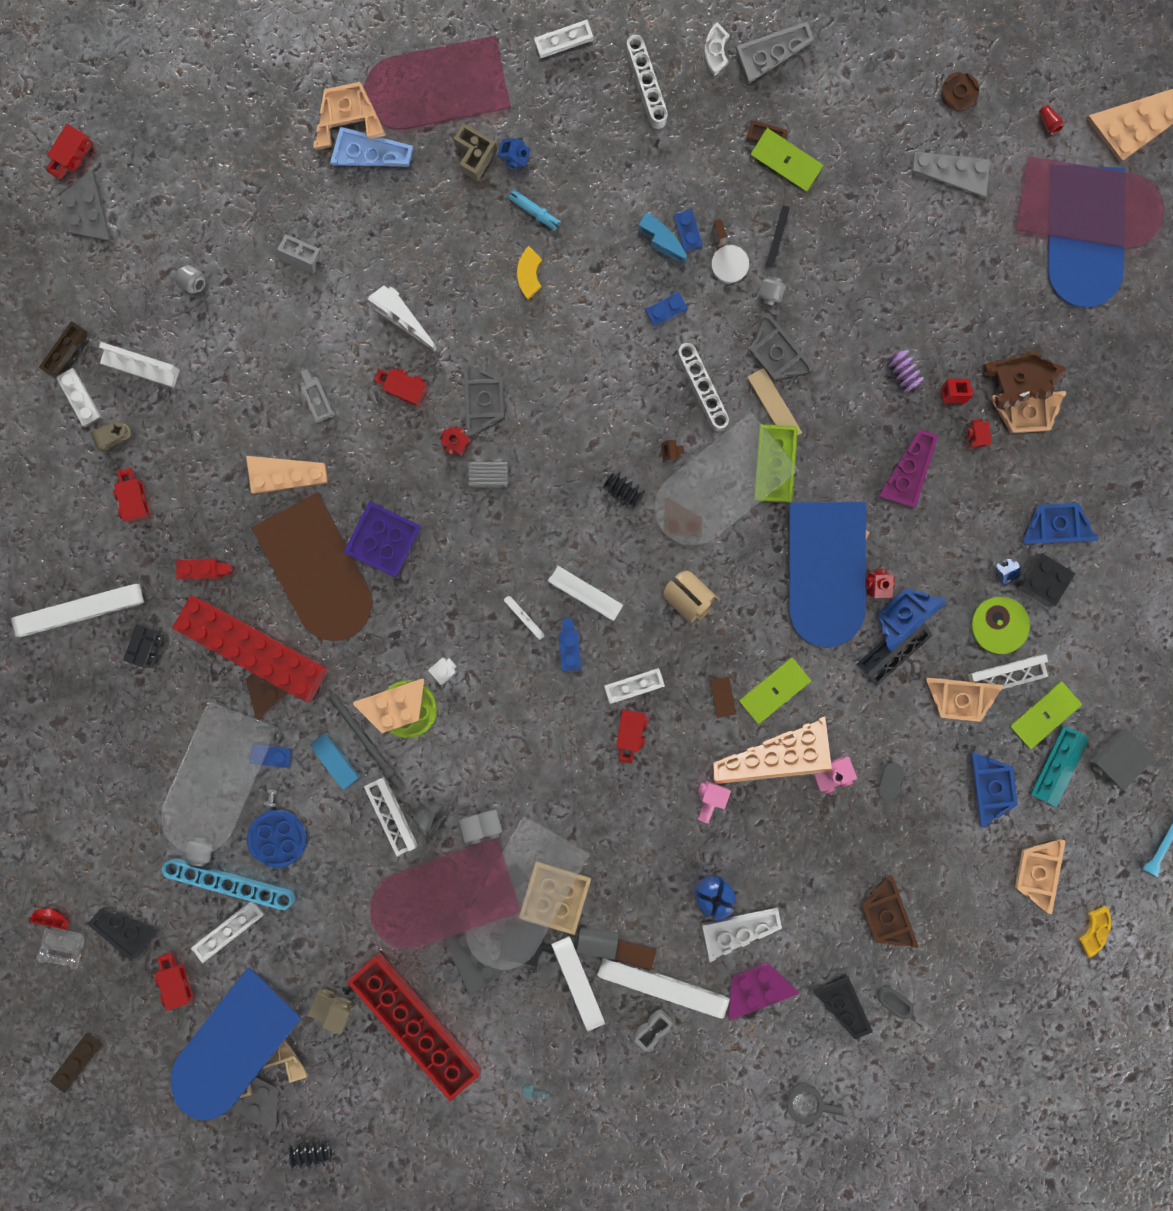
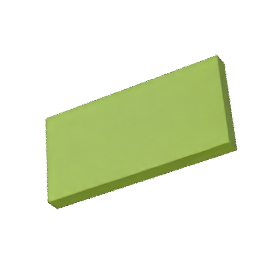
[753,424,798,503]

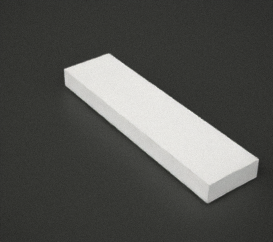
[191,901,265,964]

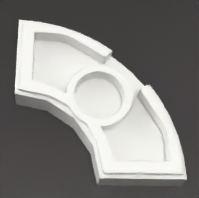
[705,22,730,76]
[504,596,544,640]

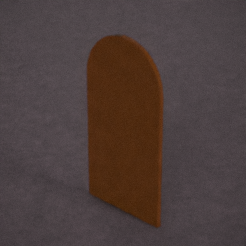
[251,492,372,641]

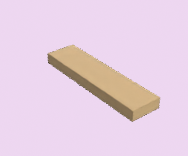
[747,368,802,436]

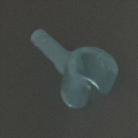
[523,1085,550,1099]

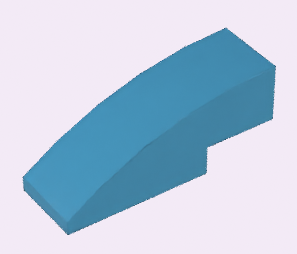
[638,212,687,264]
[310,732,361,790]

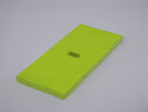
[750,128,824,192]
[739,657,811,725]
[1010,681,1083,750]

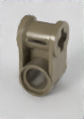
[90,421,131,451]

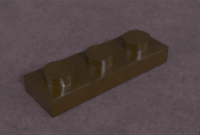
[39,321,88,379]
[49,1033,103,1094]

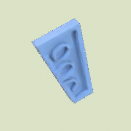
[330,127,414,167]

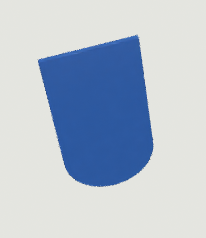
[1048,165,1125,308]
[789,501,866,648]
[171,967,302,1120]

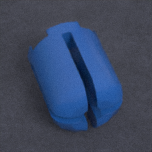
[694,875,736,920]

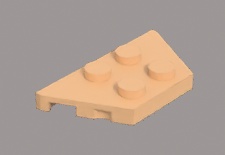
[991,391,1066,433]
[926,677,1003,722]
[353,678,425,733]
[1015,839,1065,914]

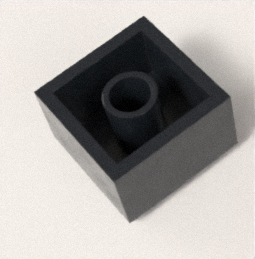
[1016,553,1076,607]

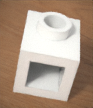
[428,658,457,685]

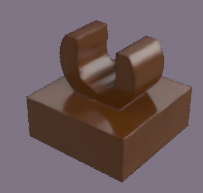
[661,440,684,462]

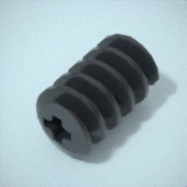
[602,471,645,511]
[289,1140,332,1169]

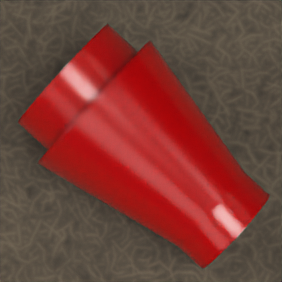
[1039,105,1065,135]

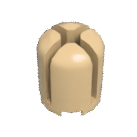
[664,571,719,626]

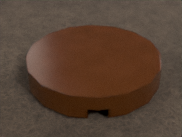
[941,72,979,111]

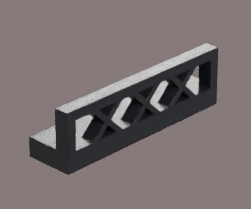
[856,622,933,686]

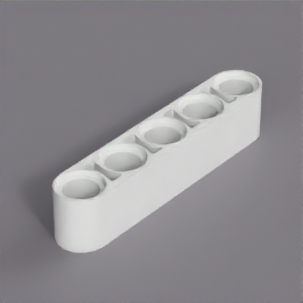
[626,35,668,129]
[677,343,729,432]
[551,937,605,1032]

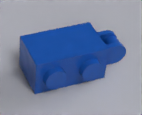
[559,618,581,671]

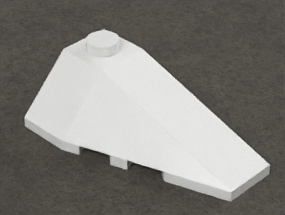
[368,286,437,352]

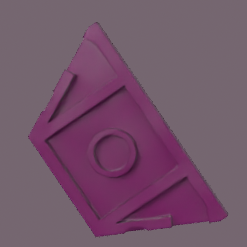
[728,962,799,1021]

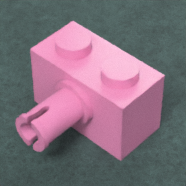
[812,756,857,794]
[698,780,731,824]

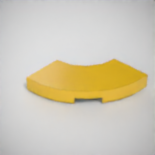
[517,246,542,300]
[1079,906,1111,958]

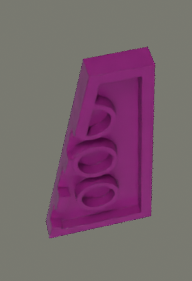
[878,430,938,508]

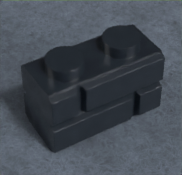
[123,624,163,668]

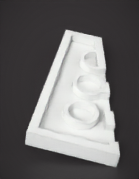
[702,908,782,962]

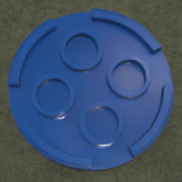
[247,810,307,868]

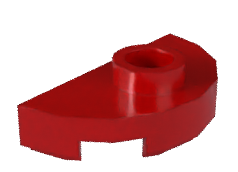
[29,908,69,930]

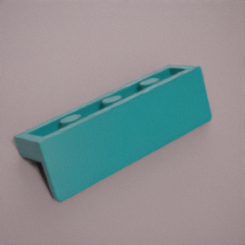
[1031,726,1089,807]

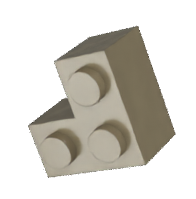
[453,123,497,182]
[308,989,356,1035]

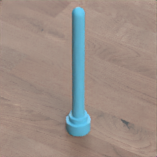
[1142,823,1173,878]

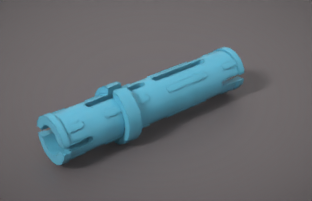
[508,189,561,231]

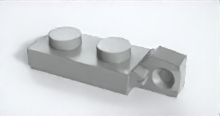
[301,369,335,423]

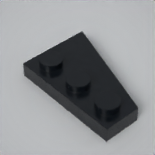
[87,908,159,962]
[813,976,873,1039]

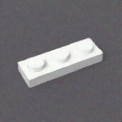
[534,20,593,59]
[56,368,102,428]
[604,668,665,704]

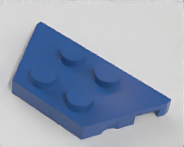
[1023,503,1099,544]
[878,588,947,652]
[971,752,1018,827]

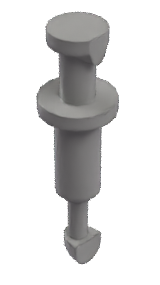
[263,789,277,812]

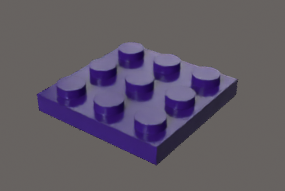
[344,501,421,578]

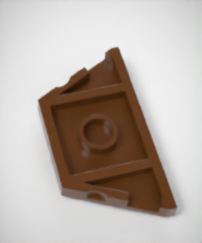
[245,673,288,720]
[862,875,919,948]

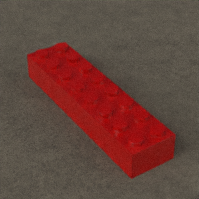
[172,595,329,703]
[347,952,481,1102]

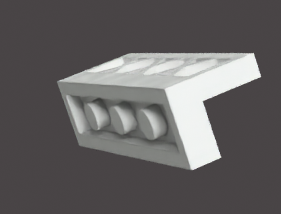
[99,342,180,388]
[548,566,623,622]
[967,654,1048,689]
[364,777,418,856]

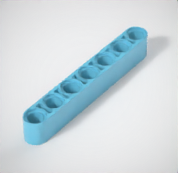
[162,859,295,910]

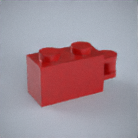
[46,124,92,179]
[373,368,428,408]
[113,468,151,523]
[176,559,233,580]
[616,709,648,764]
[154,952,194,1011]

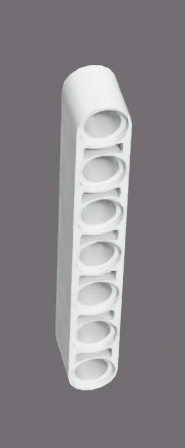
[11,584,144,637]
[597,958,730,1019]

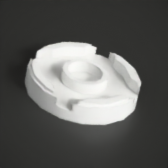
[711,245,749,284]

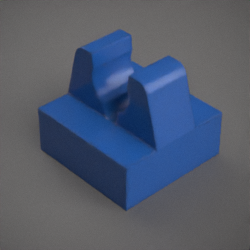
[997,559,1021,585]

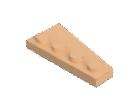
[246,456,328,494]

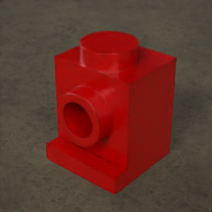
[941,379,973,405]
[967,419,992,449]

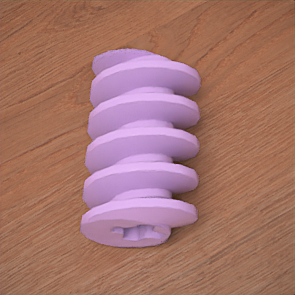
[886,350,924,393]

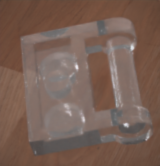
[37,927,85,970]

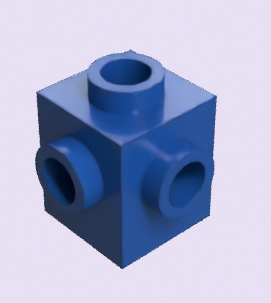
[497,138,531,169]

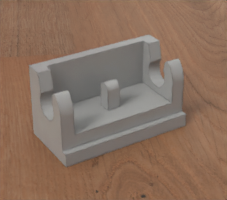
[277,234,321,274]

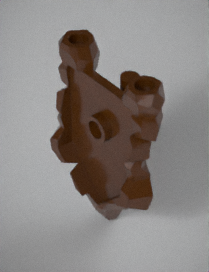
[983,350,1066,410]

